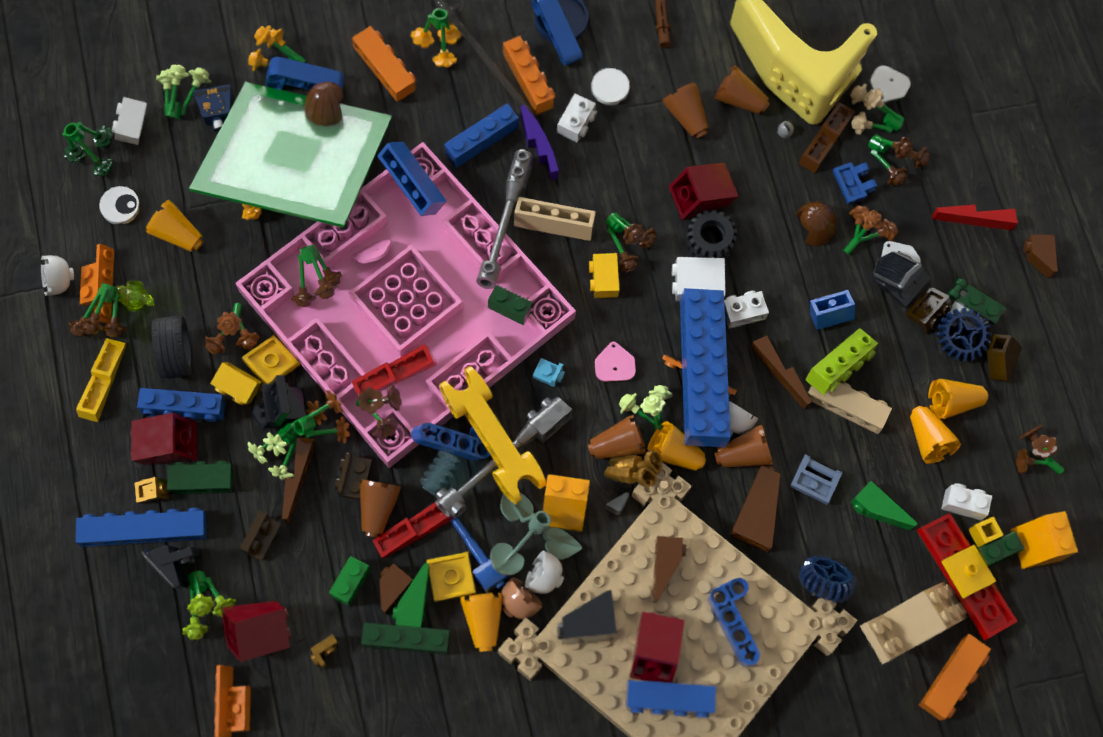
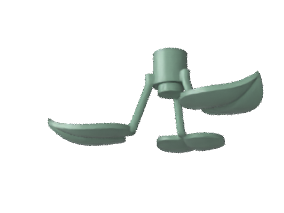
[490,492,582,575]

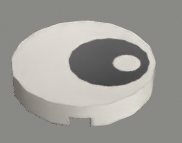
[99,186,140,225]

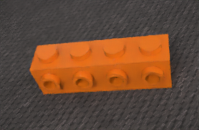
[352,26,416,102]
[503,36,555,115]
[919,634,991,721]

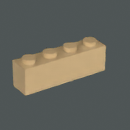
[514,197,596,241]
[807,382,892,434]

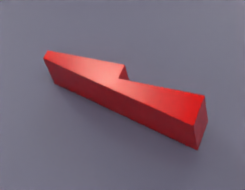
[932,205,1018,231]
[351,344,438,395]
[373,502,453,559]

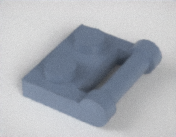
[790,454,842,505]

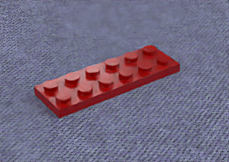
[917,513,1018,640]

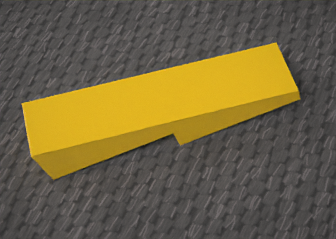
[76,338,126,422]

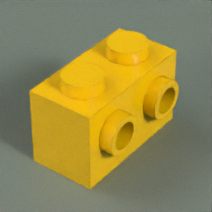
[589,253,619,298]
[211,362,262,405]

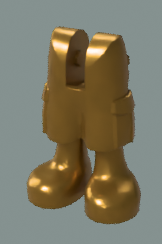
[604,450,662,487]

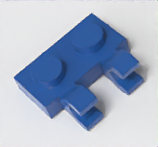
[833,162,877,205]

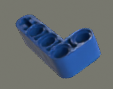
[531,0,583,66]
[265,57,345,91]
[411,423,490,461]
[708,578,760,667]

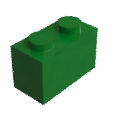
[329,556,371,607]

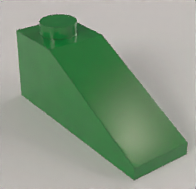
[851,481,918,530]
[393,563,430,628]

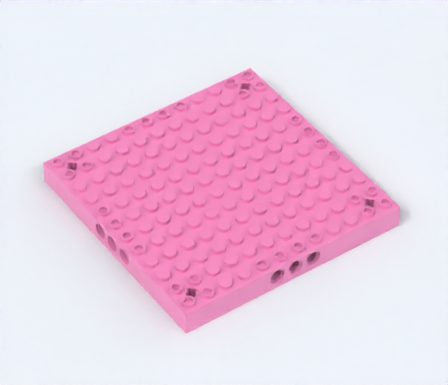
[235,142,576,468]

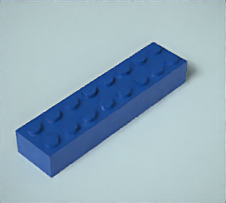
[680,288,731,447]

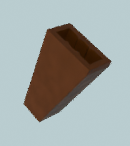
[730,465,780,553]

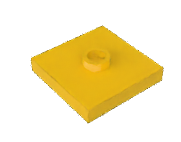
[242,335,300,384]
[941,545,996,598]
[427,552,476,602]

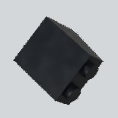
[556,590,617,645]

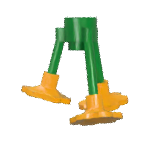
[411,8,461,67]

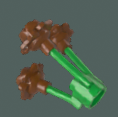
[868,134,930,186]
[606,213,657,273]
[291,245,342,307]
[68,283,127,338]

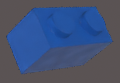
[810,290,855,330]

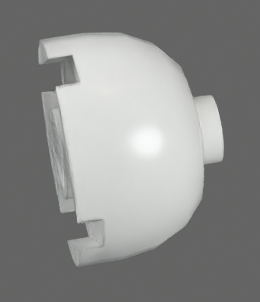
[41,255,74,296]
[729,401,758,436]
[525,551,564,594]

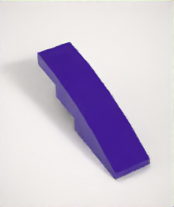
[520,105,559,180]

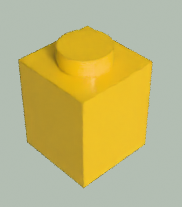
[969,516,1003,547]

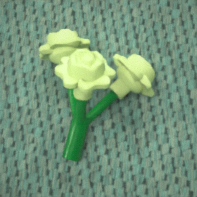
[619,385,672,431]

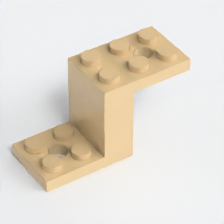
[860,581,968,664]

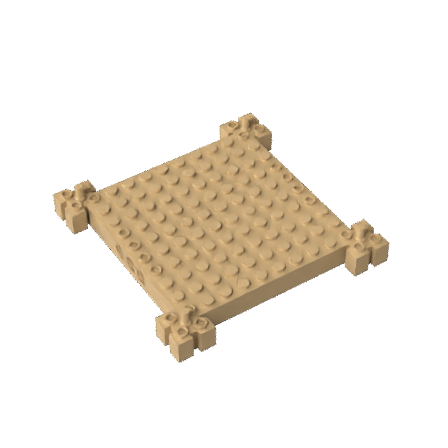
[498,462,857,737]

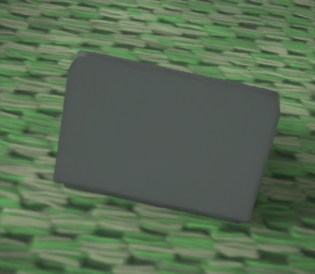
[605,492,629,516]

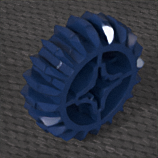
[936,308,992,362]
[799,556,857,603]

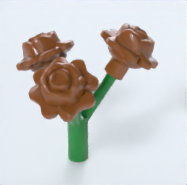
[844,205,898,255]
[205,303,260,355]

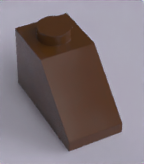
[1023,234,1058,278]
[379,564,413,615]

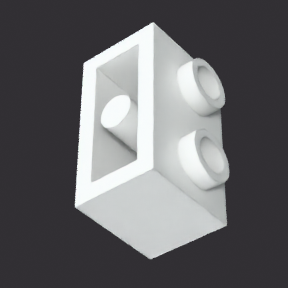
[557,94,597,142]
[112,97,147,145]
[724,291,769,329]
[941,484,992,520]

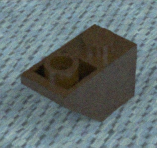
[987,334,1022,382]

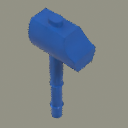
[450,517,512,593]

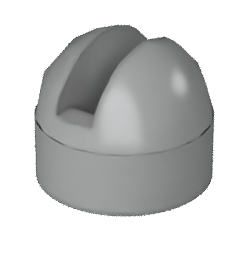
[778,121,794,138]

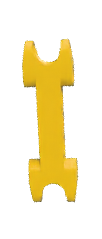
[439,367,546,504]

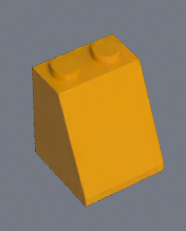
[543,475,590,532]
[1010,511,1078,569]

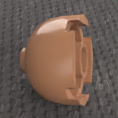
[502,577,542,619]

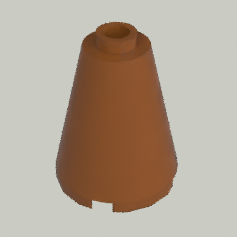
[714,65,769,114]
[662,82,709,138]
[588,415,646,459]
[715,425,773,467]
[360,479,401,537]

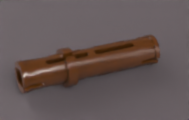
[655,0,671,48]

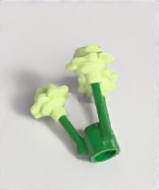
[156,65,212,119]

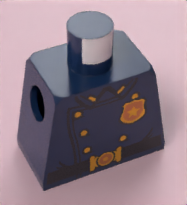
[193,84,233,132]

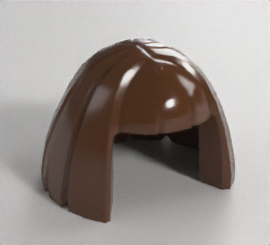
[304,82,343,126]
[795,201,837,246]

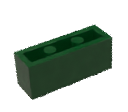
[167,461,234,494]

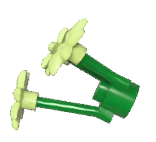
[248,423,298,480]

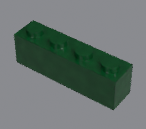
[361,623,450,655]

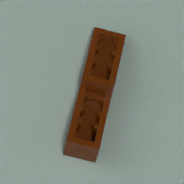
[798,102,855,173]
[750,336,812,409]
[282,438,316,523]

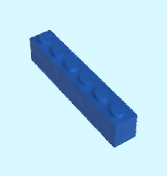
[76,508,207,547]

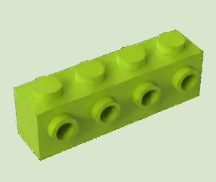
[806,328,878,396]

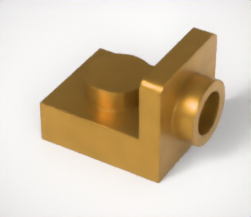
[135,477,169,504]
[310,635,339,669]

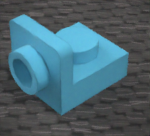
[533,358,565,387]

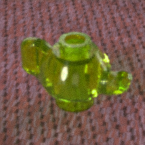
[116,281,154,312]

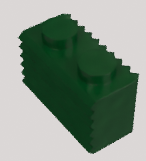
[487,284,532,326]
[977,531,1024,567]

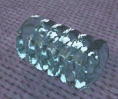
[419,451,461,497]

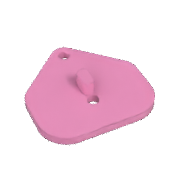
[351,240,392,263]
[595,342,636,382]

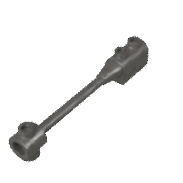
[476,150,534,289]
[435,397,572,518]

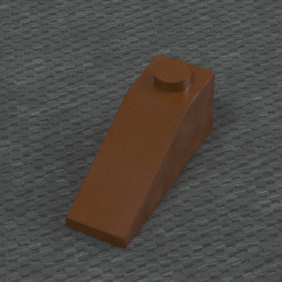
[652,536,686,603]

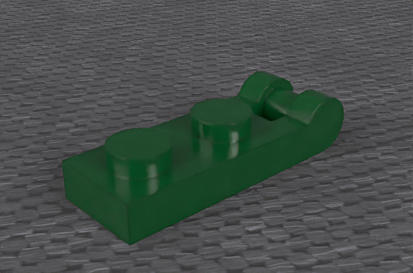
[947,278,1006,325]

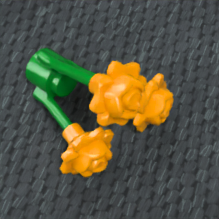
[248,25,306,72]

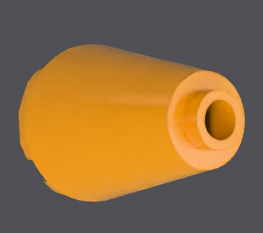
[146,200,203,252]
[928,379,988,419]
[910,406,961,464]
[647,421,706,471]
[460,593,502,651]

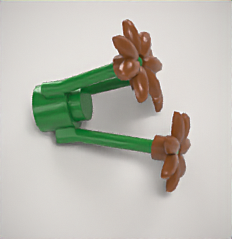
[293,390,350,443]

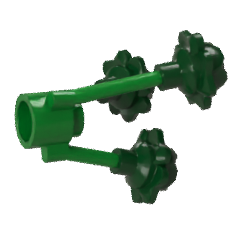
[62,122,113,177]

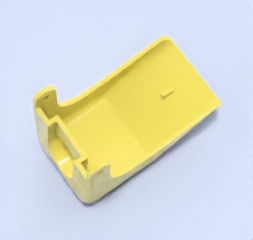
[730,0,877,125]

